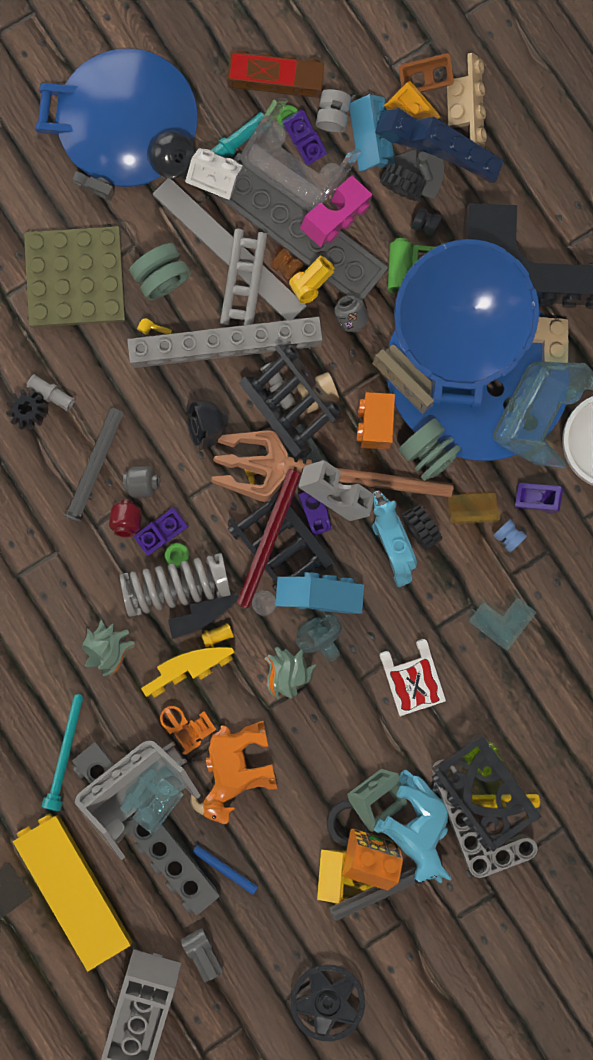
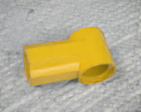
[289,256,335,304]

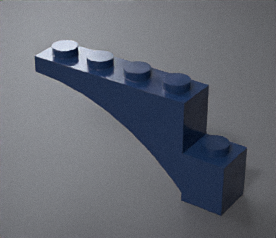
[375,108,504,183]

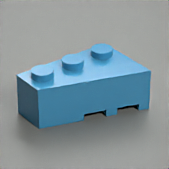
[275,572,364,614]

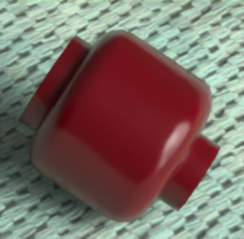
[109,500,142,538]

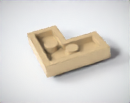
[533,317,568,368]

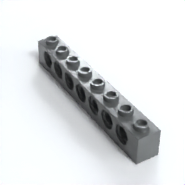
[72,741,220,916]

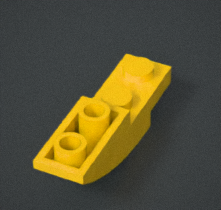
[141,647,235,698]

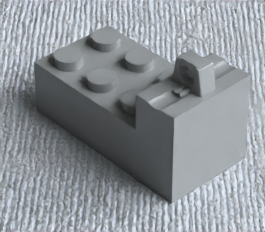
[101,950,181,1060]

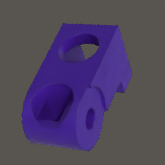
[298,492,332,536]

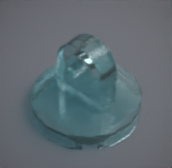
[295,614,342,662]

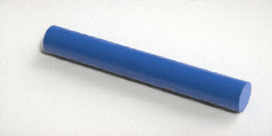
[192,845,258,895]

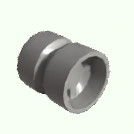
[316,89,351,133]

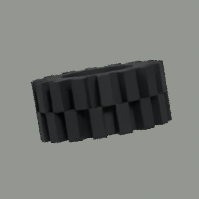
[380,163,427,201]
[401,504,443,550]

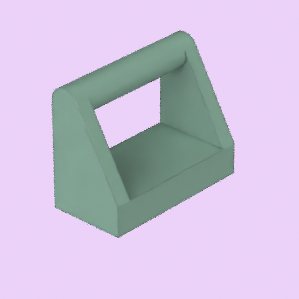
[347,769,407,832]

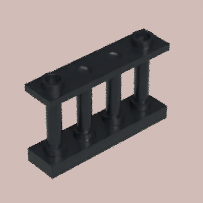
[239,345,345,457]
[228,491,333,592]

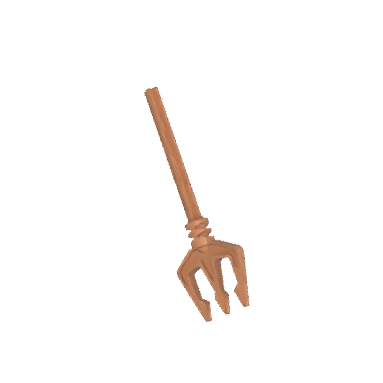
[211,430,454,502]

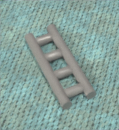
[220,229,267,326]

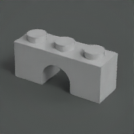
[299,460,374,521]

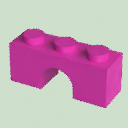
[300,176,373,247]

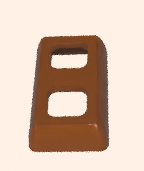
[399,53,454,93]

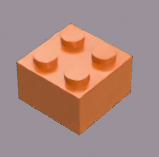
[357,392,395,450]

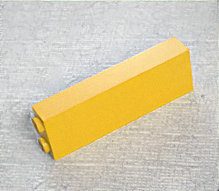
[12,813,133,972]

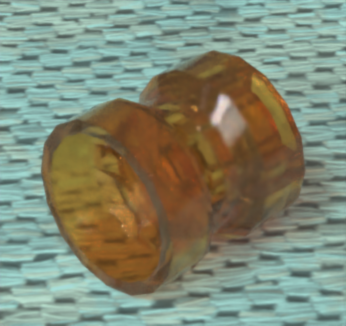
[270,248,304,282]

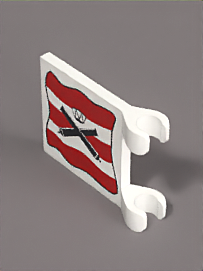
[380,639,446,716]

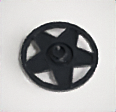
[291,965,365,1041]

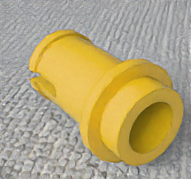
[201,623,233,648]

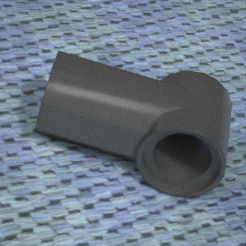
[181,927,223,982]

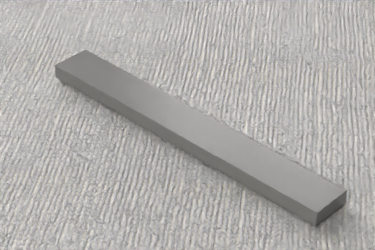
[153,178,306,321]

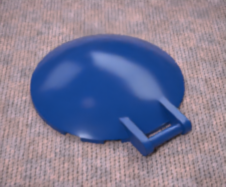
[35,49,198,187]
[394,239,539,408]

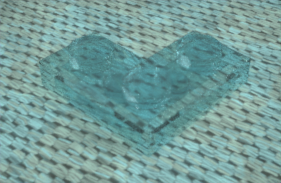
[468,598,537,651]

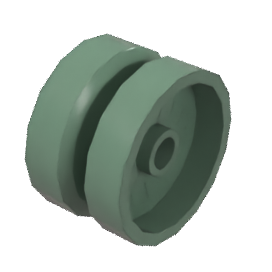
[129,243,191,301]

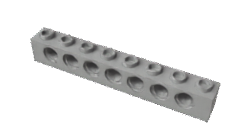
[127,317,322,368]

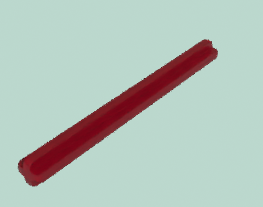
[237,469,301,608]

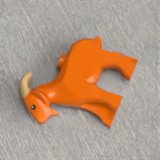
[190,721,277,824]

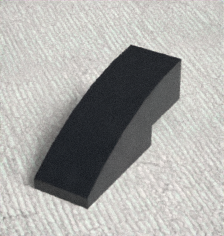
[168,594,238,640]

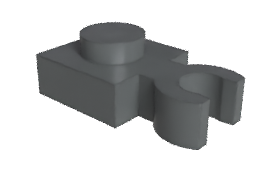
[72,171,115,202]

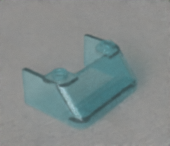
[493,361,593,468]

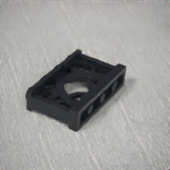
[432,733,542,852]

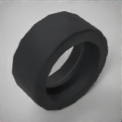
[327,800,372,847]

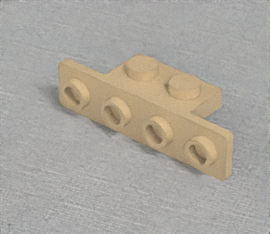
[447,53,487,149]

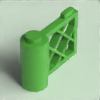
[388,238,444,294]

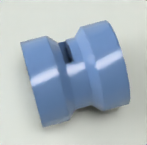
[493,519,527,553]

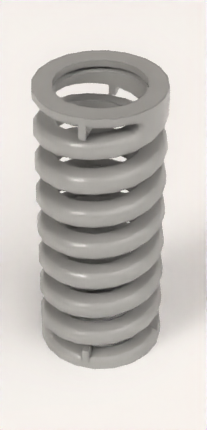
[120,553,230,617]

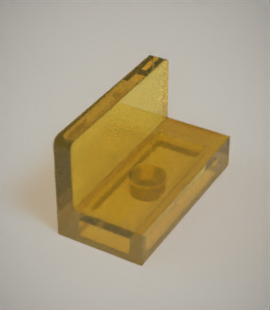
[448,493,500,524]

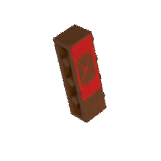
[227,50,325,98]

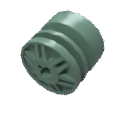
[398,418,462,482]

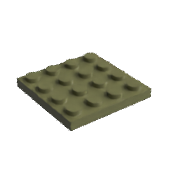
[24,226,125,328]

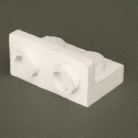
[185,148,243,200]

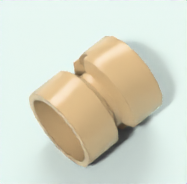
[297,372,339,413]

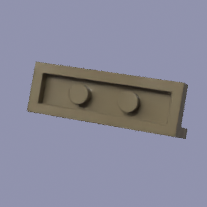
[372,345,434,414]

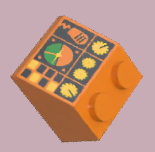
[342,828,403,891]

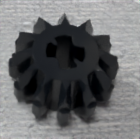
[6,389,48,430]

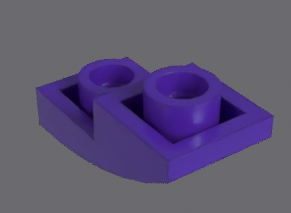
[281,109,327,166]
[133,507,189,556]

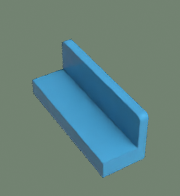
[349,94,395,172]

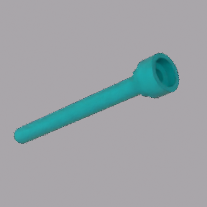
[41,694,83,811]

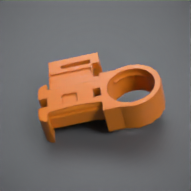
[160,706,217,754]

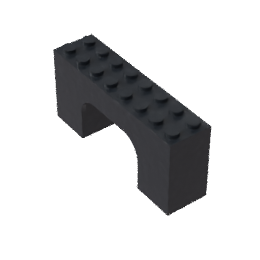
[463,203,593,309]

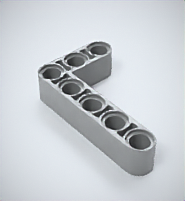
[432,760,538,878]

